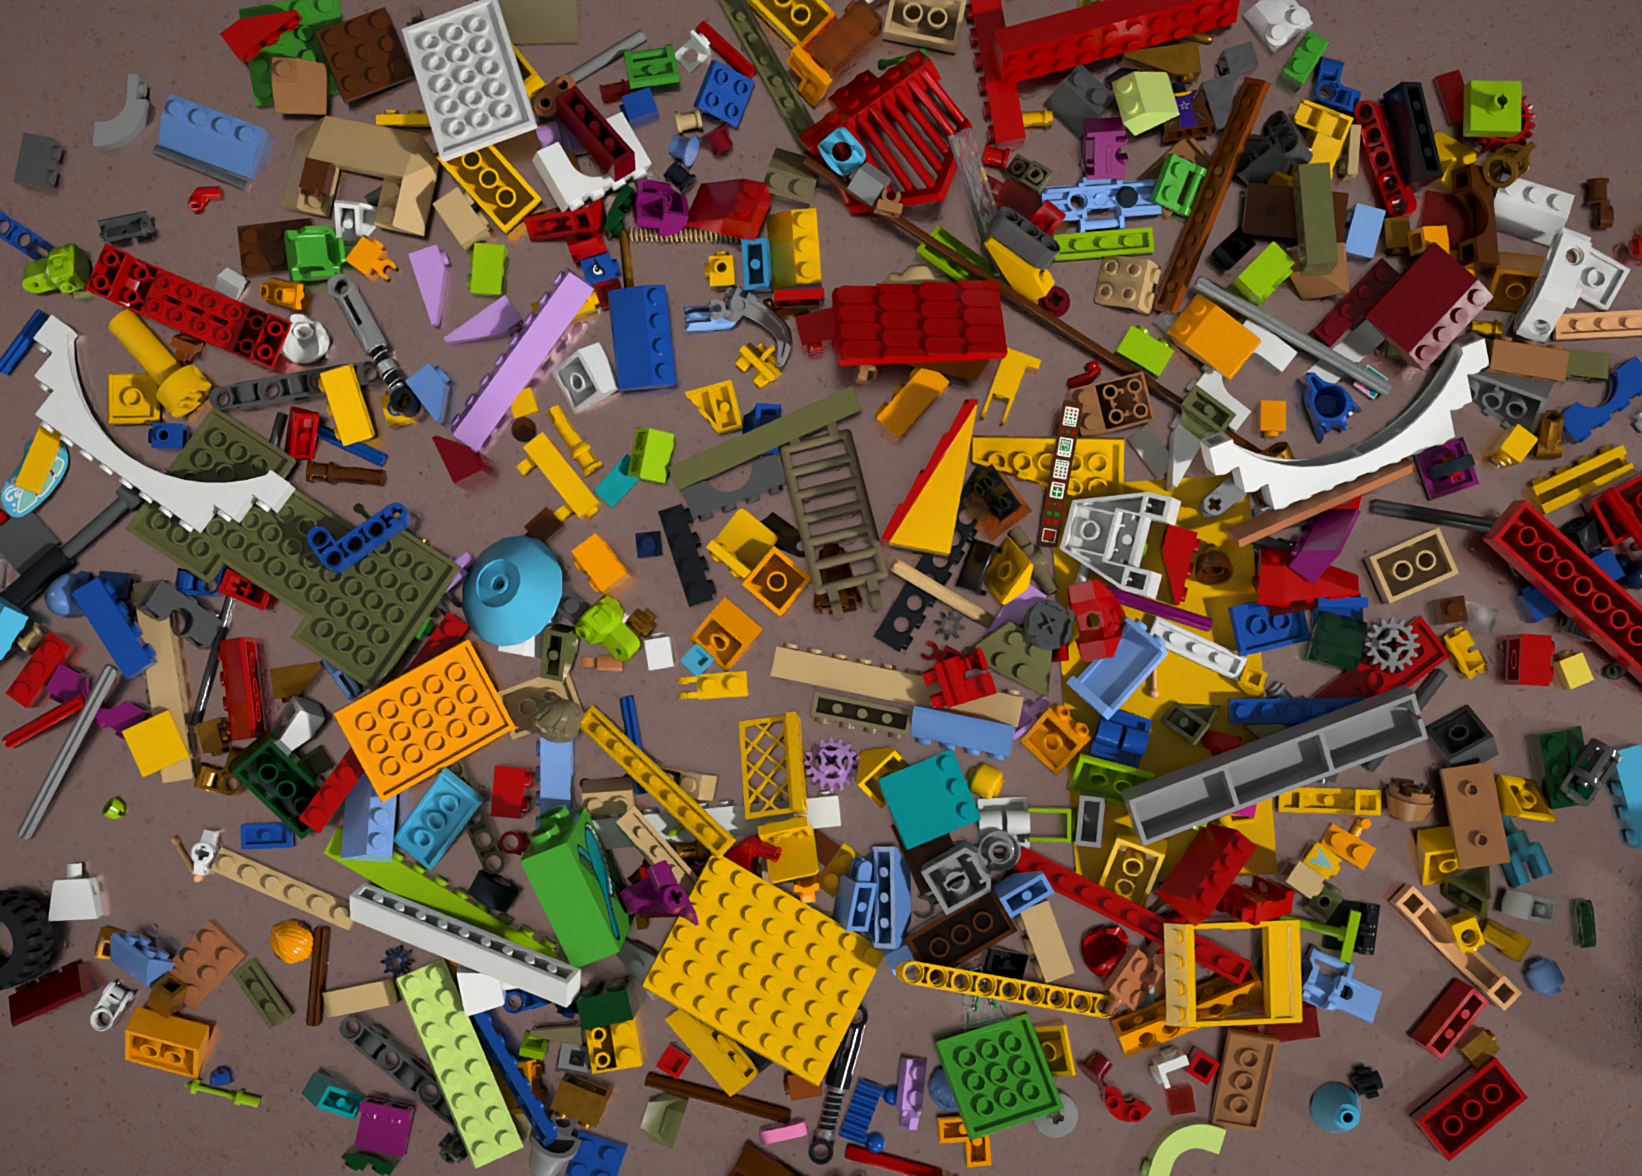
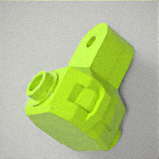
[22,243,89,294]
[574,595,640,662]

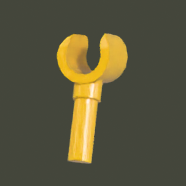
[1217,814,1254,828]

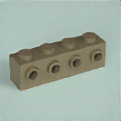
[810,691,913,740]

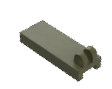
[232,959,292,1029]

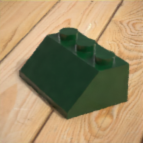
[1531,726,1595,810]

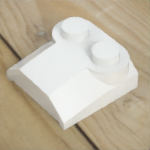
[1242,0,1313,55]

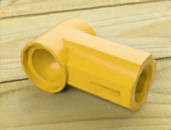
[1480,918,1532,963]

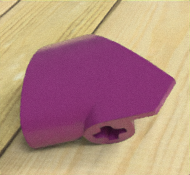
[619,860,699,926]

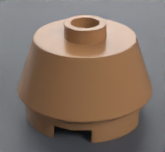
[1386,779,1436,822]

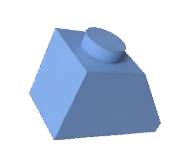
[992,871,1055,918]

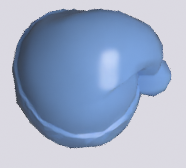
[44,570,90,618]

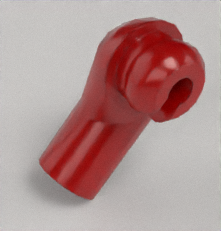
[187,186,222,212]
[1068,360,1101,389]

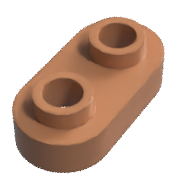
[534,75,576,119]

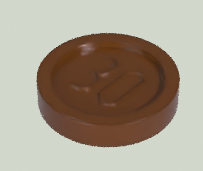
[511,417,537,442]

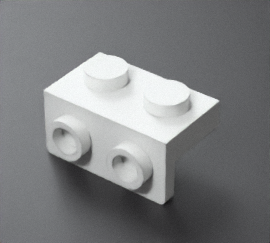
[1149,1046,1189,1089]

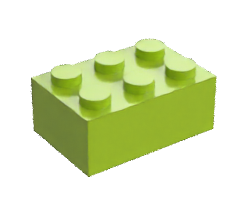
[1227,241,1295,306]

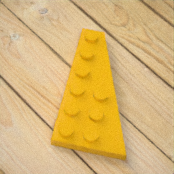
[973,435,1124,499]

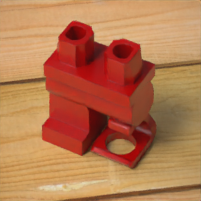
[922,647,997,708]
[1215,875,1294,926]

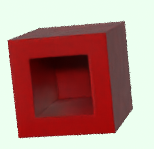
[1182,1046,1220,1085]

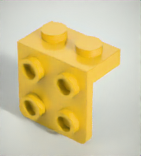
[706,508,778,579]
[757,816,819,883]

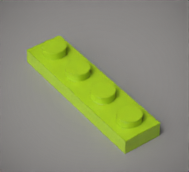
[1052,227,1154,261]

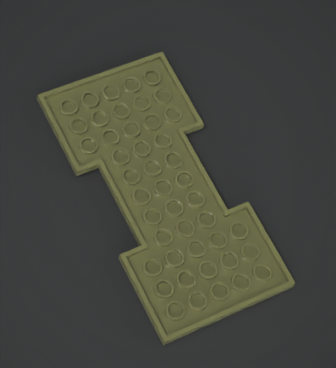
[126,407,461,691]

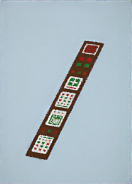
[1038,400,1083,547]

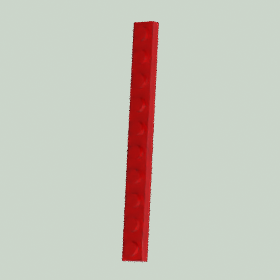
[299,612,469,834]
[1012,846,1252,985]

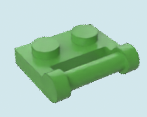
[623,44,680,89]
[1150,153,1207,217]

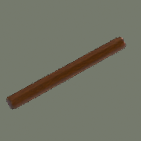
[644,1073,791,1124]

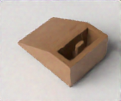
[1067,372,1155,437]

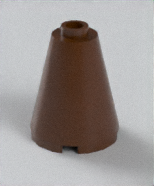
[813,543,863,614]

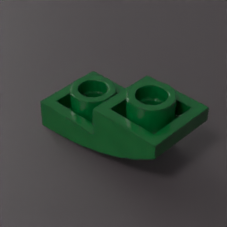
[605,183,634,239]
[341,1149,398,1176]

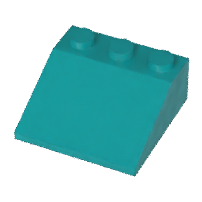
[877,749,981,850]

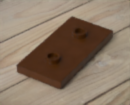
[1242,183,1349,243]

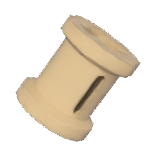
[674,108,703,134]
[16,622,48,655]

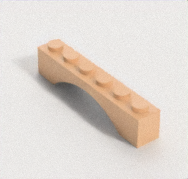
[1389,883,1522,1011]

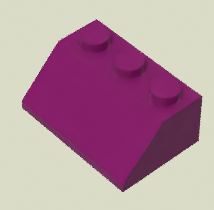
[1288,509,1361,584]

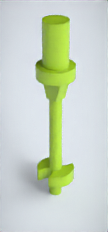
[185,1079,260,1108]

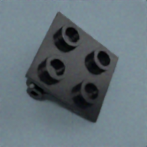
[971,464,1022,522]
[1324,900,1380,955]

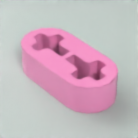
[759,1120,808,1144]

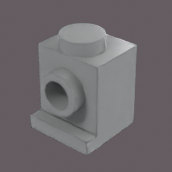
[555,1042,591,1076]

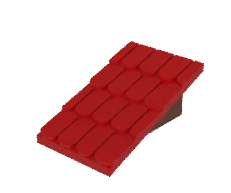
[832,280,1008,381]

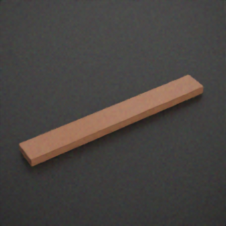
[1226,457,1416,547]

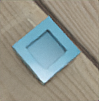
[680,643,715,677]

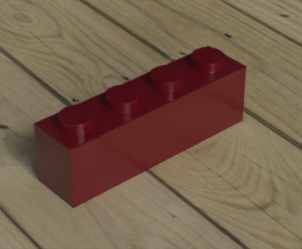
[555,85,636,182]
[1307,258,1400,348]

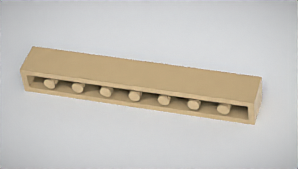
[130,579,198,783]

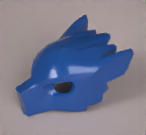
[1303,372,1362,443]

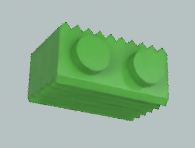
[1278,30,1329,90]

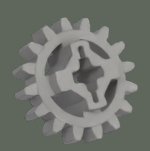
[1363,618,1420,672]

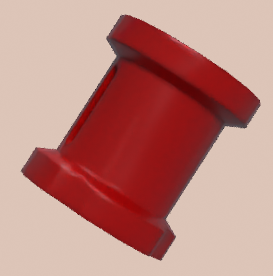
[981,143,1010,171]

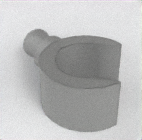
[913,894,939,918]

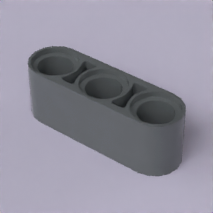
[987,206,1060,270]

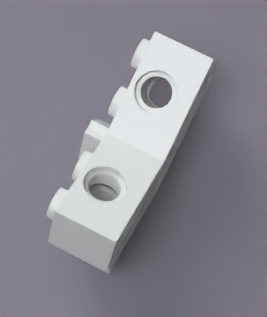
[1513,227,1592,344]

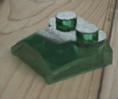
[1306,611,1367,672]

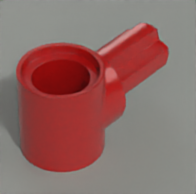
[499,830,530,856]

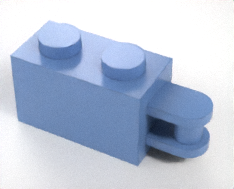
[832,856,877,932]

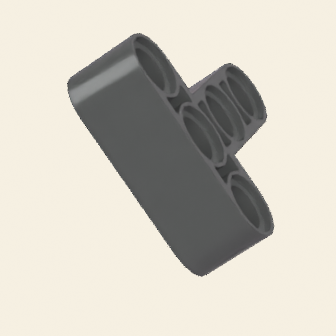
[1235,110,1313,185]

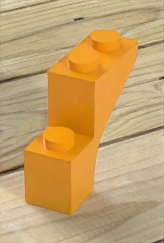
[1407,225,1477,278]

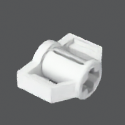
[191,828,220,876]

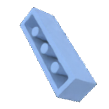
[536,736,573,829]

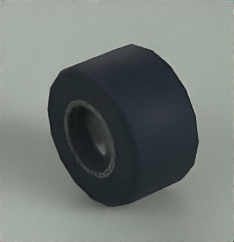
[468,870,518,912]

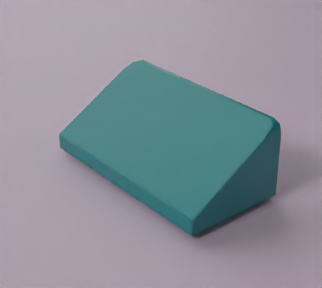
[593,454,640,508]

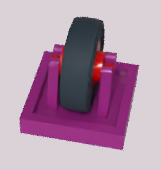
[1414,437,1479,500]

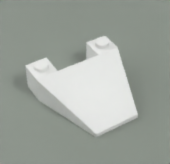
[1060,492,1181,599]

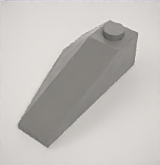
[1467,368,1554,435]

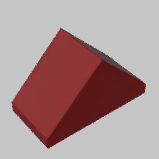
[217,568,271,611]

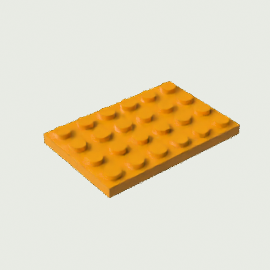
[333,639,516,803]

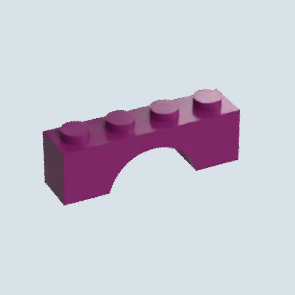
[45,663,152,740]

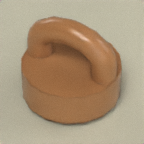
[853,365,879,385]

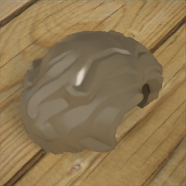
[531,696,584,743]

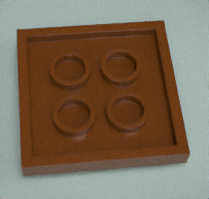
[315,7,414,104]

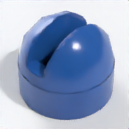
[209,1068,230,1087]

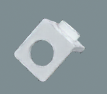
[675,29,711,73]

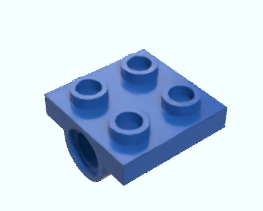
[693,60,755,128]
[1089,710,1152,769]

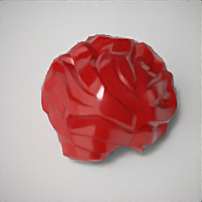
[1082,926,1128,977]

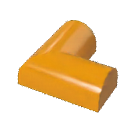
[937,1116,992,1167]

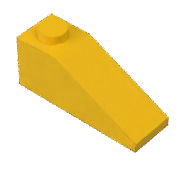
[984,234,1055,301]

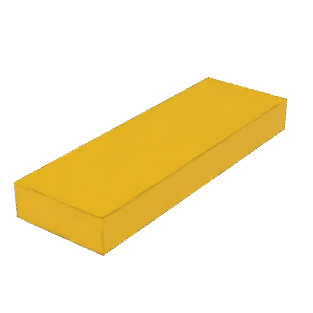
[14,425,63,495]

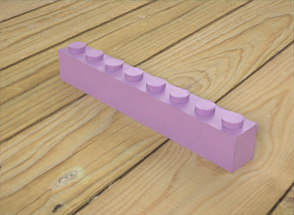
[450,267,594,451]

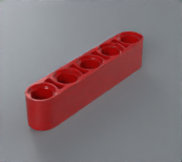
[1354,100,1417,217]

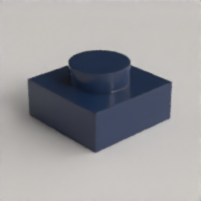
[635,531,663,559]

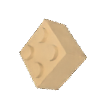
[433,187,492,253]

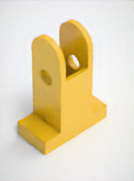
[981,347,1041,425]

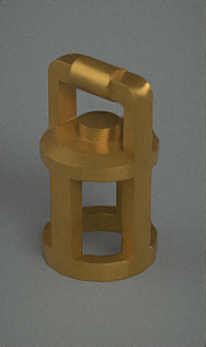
[1483,141,1536,188]

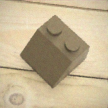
[764,148,820,209]

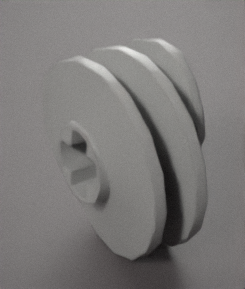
[1033,1092,1078,1138]

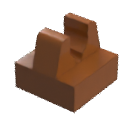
[170,333,204,363]

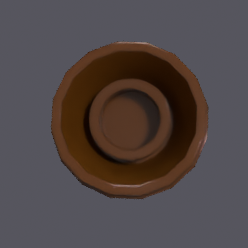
[1195,544,1234,586]

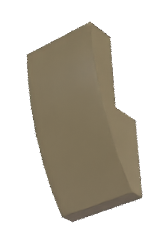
[1003,154,1054,193]

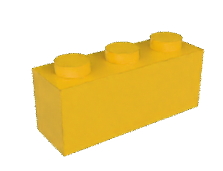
[318,363,375,446]

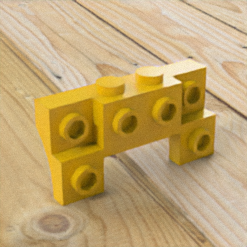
[1266,98,1354,187]

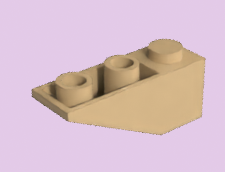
[658,765,717,801]

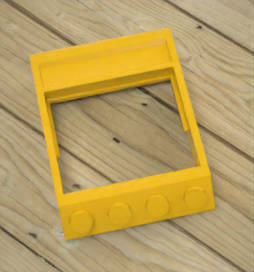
[1164,919,1303,1027]

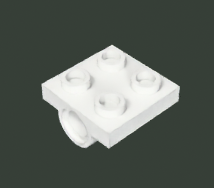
[977,796,1030,849]

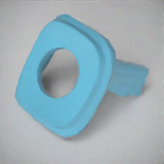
[818,127,866,176]

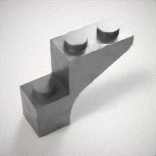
[1199,41,1259,135]

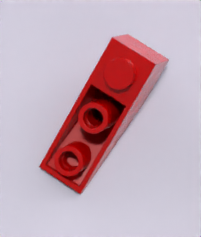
[220,10,303,63]
[1159,525,1200,606]

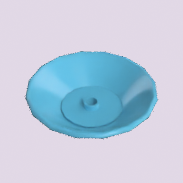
[462,535,562,647]

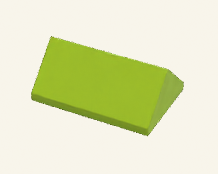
[915,225,997,283]
[1068,753,1155,806]

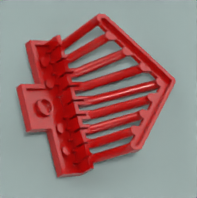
[797,49,972,214]

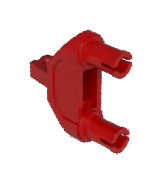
[723,834,782,875]

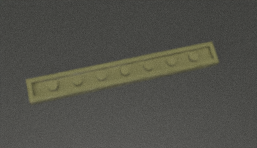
[717,0,815,154]
[668,386,862,491]

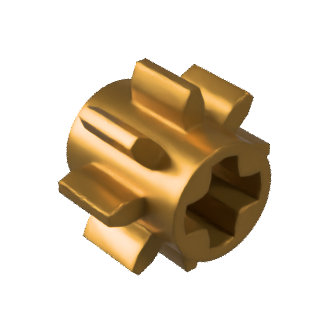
[626,608,657,638]

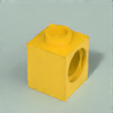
[1445,909,1485,953]

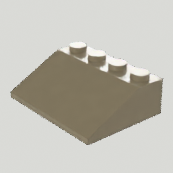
[476,0,579,45]

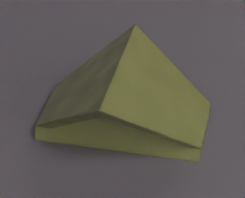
[1160,701,1221,746]
[1442,866,1491,920]

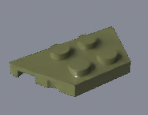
[963,619,1052,697]

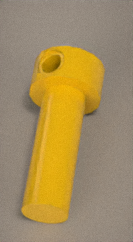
[108,309,212,418]

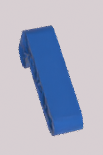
[307,502,411,573]

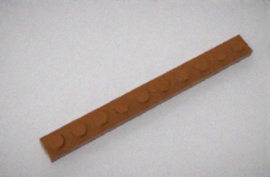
[1152,77,1270,315]

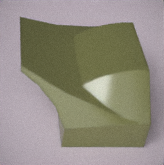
[1180,385,1237,440]
[640,1092,689,1149]

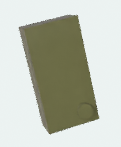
[1292,162,1338,277]

